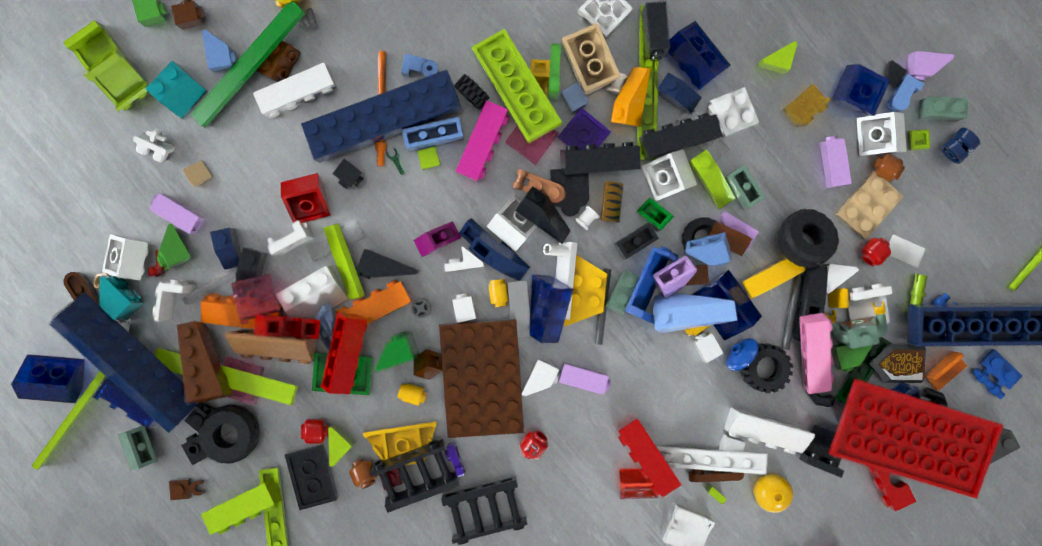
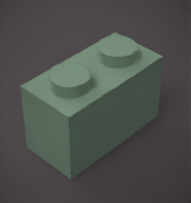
[919,96,968,122]
[724,165,766,209]
[605,270,640,316]
[117,425,157,471]

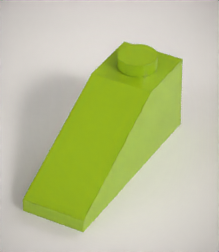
[689,149,736,210]

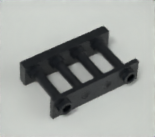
[370,439,460,513]
[441,476,527,545]

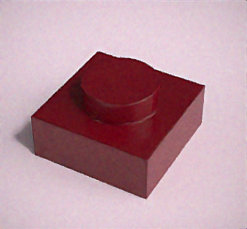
[379,468,403,490]

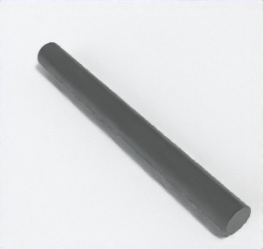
[595,268,611,345]
[782,274,803,350]

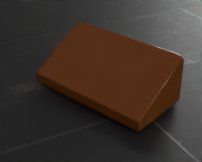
[708,222,752,256]

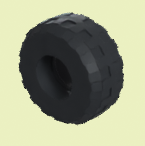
[777,209,839,268]
[198,404,260,464]

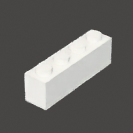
[253,63,337,118]

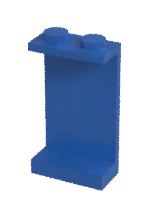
[625,246,678,324]

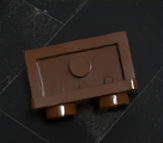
[256,41,301,82]

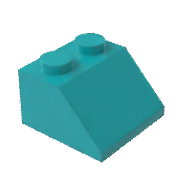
[146,61,208,119]

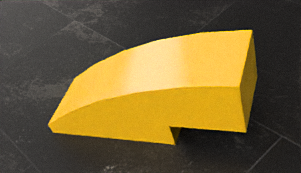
[742,257,806,299]

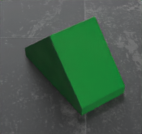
[637,198,674,232]

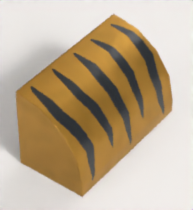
[600,181,624,223]

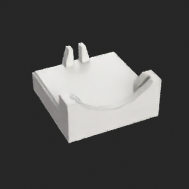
[578,0,633,38]
[267,221,315,255]
[663,505,715,546]

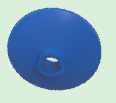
[726,338,759,371]

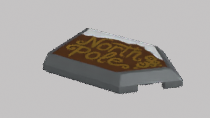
[868,344,926,383]

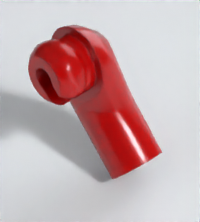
[148,250,164,277]

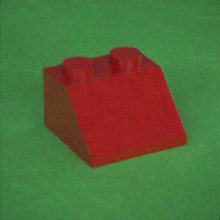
[281,173,331,223]

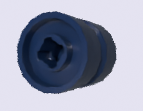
[941,127,981,164]

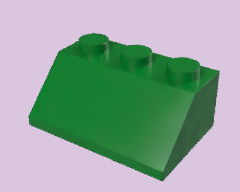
[374,331,420,373]

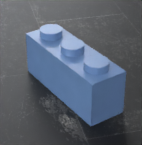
[402,117,464,151]

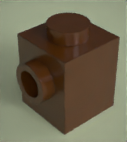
[171,0,205,30]

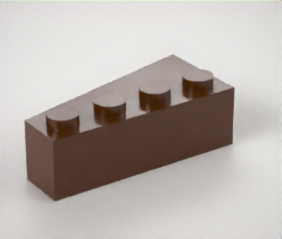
[177,321,234,403]

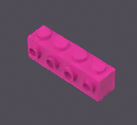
[456,100,510,182]

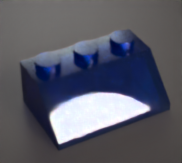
[668,21,731,90]
[692,270,762,341]
[11,354,85,403]

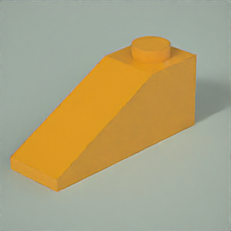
[611,67,650,127]

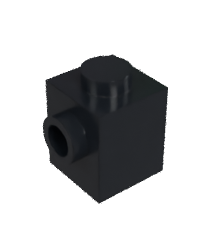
[332,159,365,189]
[181,433,207,466]

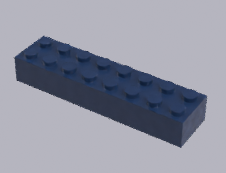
[301,69,462,163]
[49,292,199,433]
[907,304,1042,346]

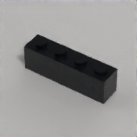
[639,112,723,160]
[560,142,641,175]

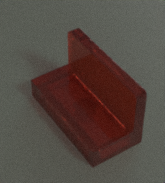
[619,469,658,499]

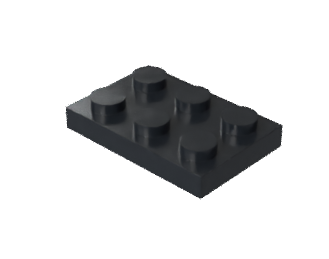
[284,444,338,511]

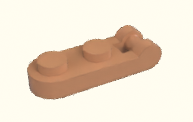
[512,169,566,203]

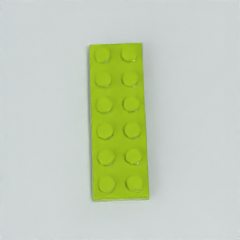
[471,28,562,144]

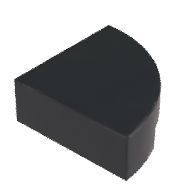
[886,60,907,87]

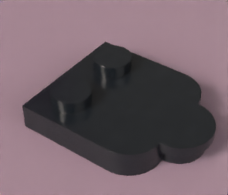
[550,169,589,217]

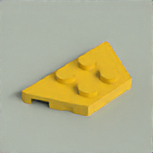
[564,254,608,326]
[363,421,437,465]

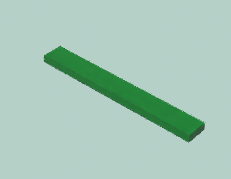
[191,0,306,128]

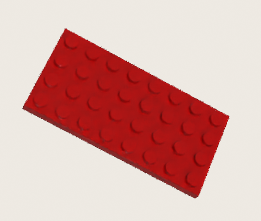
[829,379,1004,499]

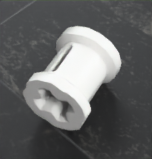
[607,72,628,95]
[575,206,600,231]

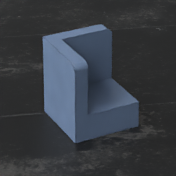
[560,82,589,114]

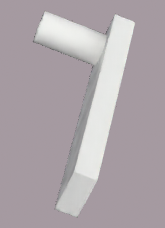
[543,242,577,319]

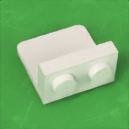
[153,279,196,322]
[848,283,892,324]

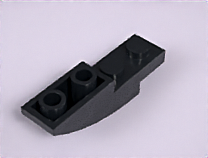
[793,265,827,341]

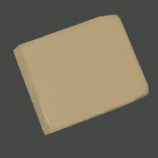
[182,160,213,187]

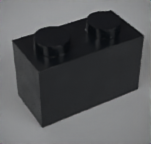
[614,222,659,260]

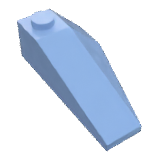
[653,293,738,333]

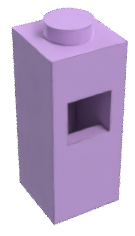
[820,136,852,188]
[149,193,205,234]
[558,362,611,395]

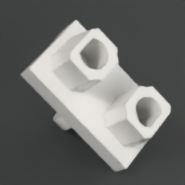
[133,128,175,162]

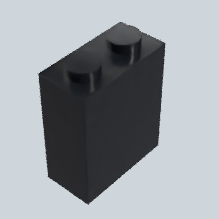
[641,1,670,61]

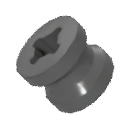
[298,8,317,30]
[411,299,432,318]

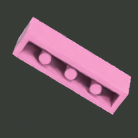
[800,313,834,394]

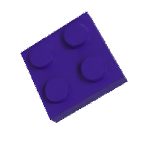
[557,108,611,149]

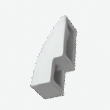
[508,280,532,338]

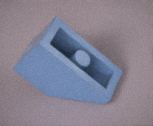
[202,30,238,72]
[686,233,731,266]

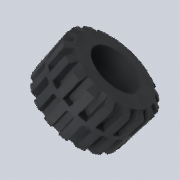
[740,343,793,393]

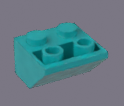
[100,275,144,320]

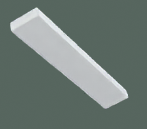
[656,446,767,475]

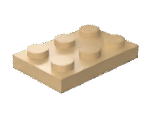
[835,171,904,240]

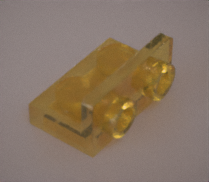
[783,84,831,127]

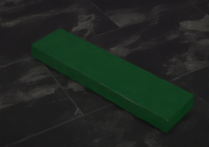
[834,337,891,405]

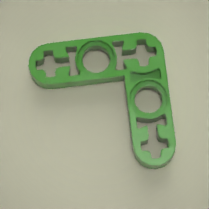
[548,43,561,99]

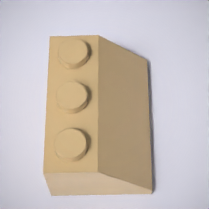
[561,23,621,95]

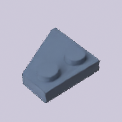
[314,303,336,351]

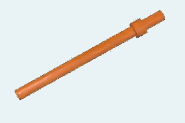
[375,51,387,166]

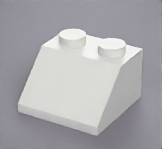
[857,112,907,156]
[642,149,697,201]
[487,195,538,252]
[102,235,148,280]

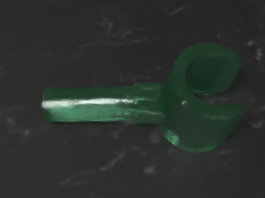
[386,148,404,175]

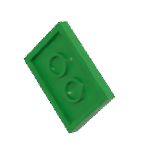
[312,352,373,396]

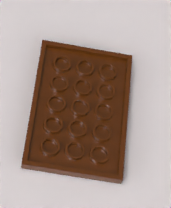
[439,319,524,438]

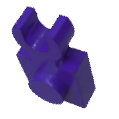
[445,441,465,477]

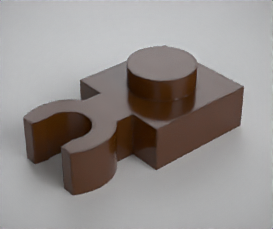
[169,478,205,500]

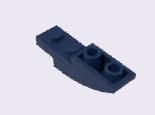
[459,218,530,281]

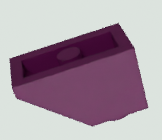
[413,221,461,257]

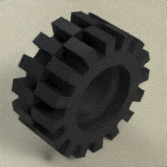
[454,74,490,109]

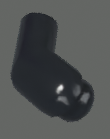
[922,387,948,407]
[806,391,835,408]

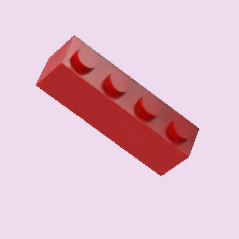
[321,313,367,394]
[618,418,682,498]

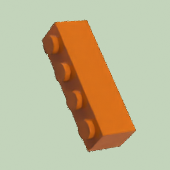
[334,279,413,325]
[201,293,283,329]

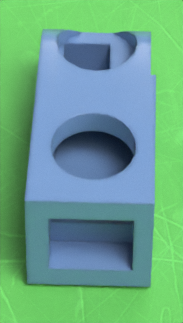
[401,54,439,77]
[887,74,924,112]

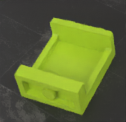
[63,20,128,81]
[84,48,149,112]

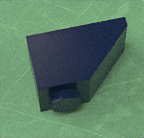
[658,72,702,114]
[210,228,241,270]

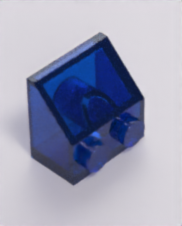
[831,64,891,116]

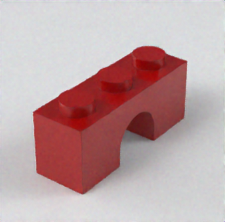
[254,314,320,339]
[866,466,916,512]

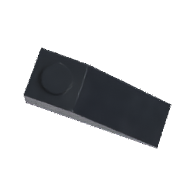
[515,186,571,244]
[233,247,268,299]
[356,249,420,279]

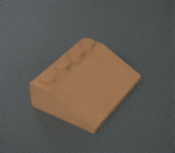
[225,329,318,364]

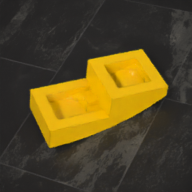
[530,59,550,98]

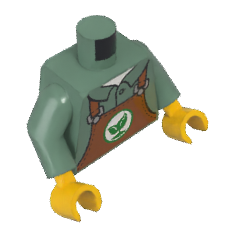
[824,301,888,348]

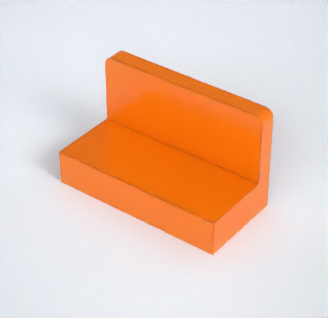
[924,351,967,391]

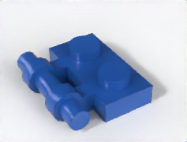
[972,349,1022,399]

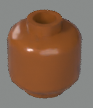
[873,153,905,182]
[349,459,378,489]

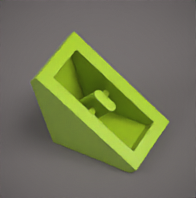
[757,41,797,74]
[328,425,355,466]

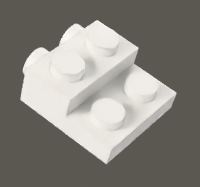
[708,87,759,138]

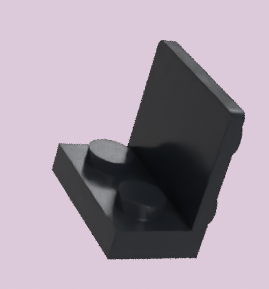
[799,424,844,478]

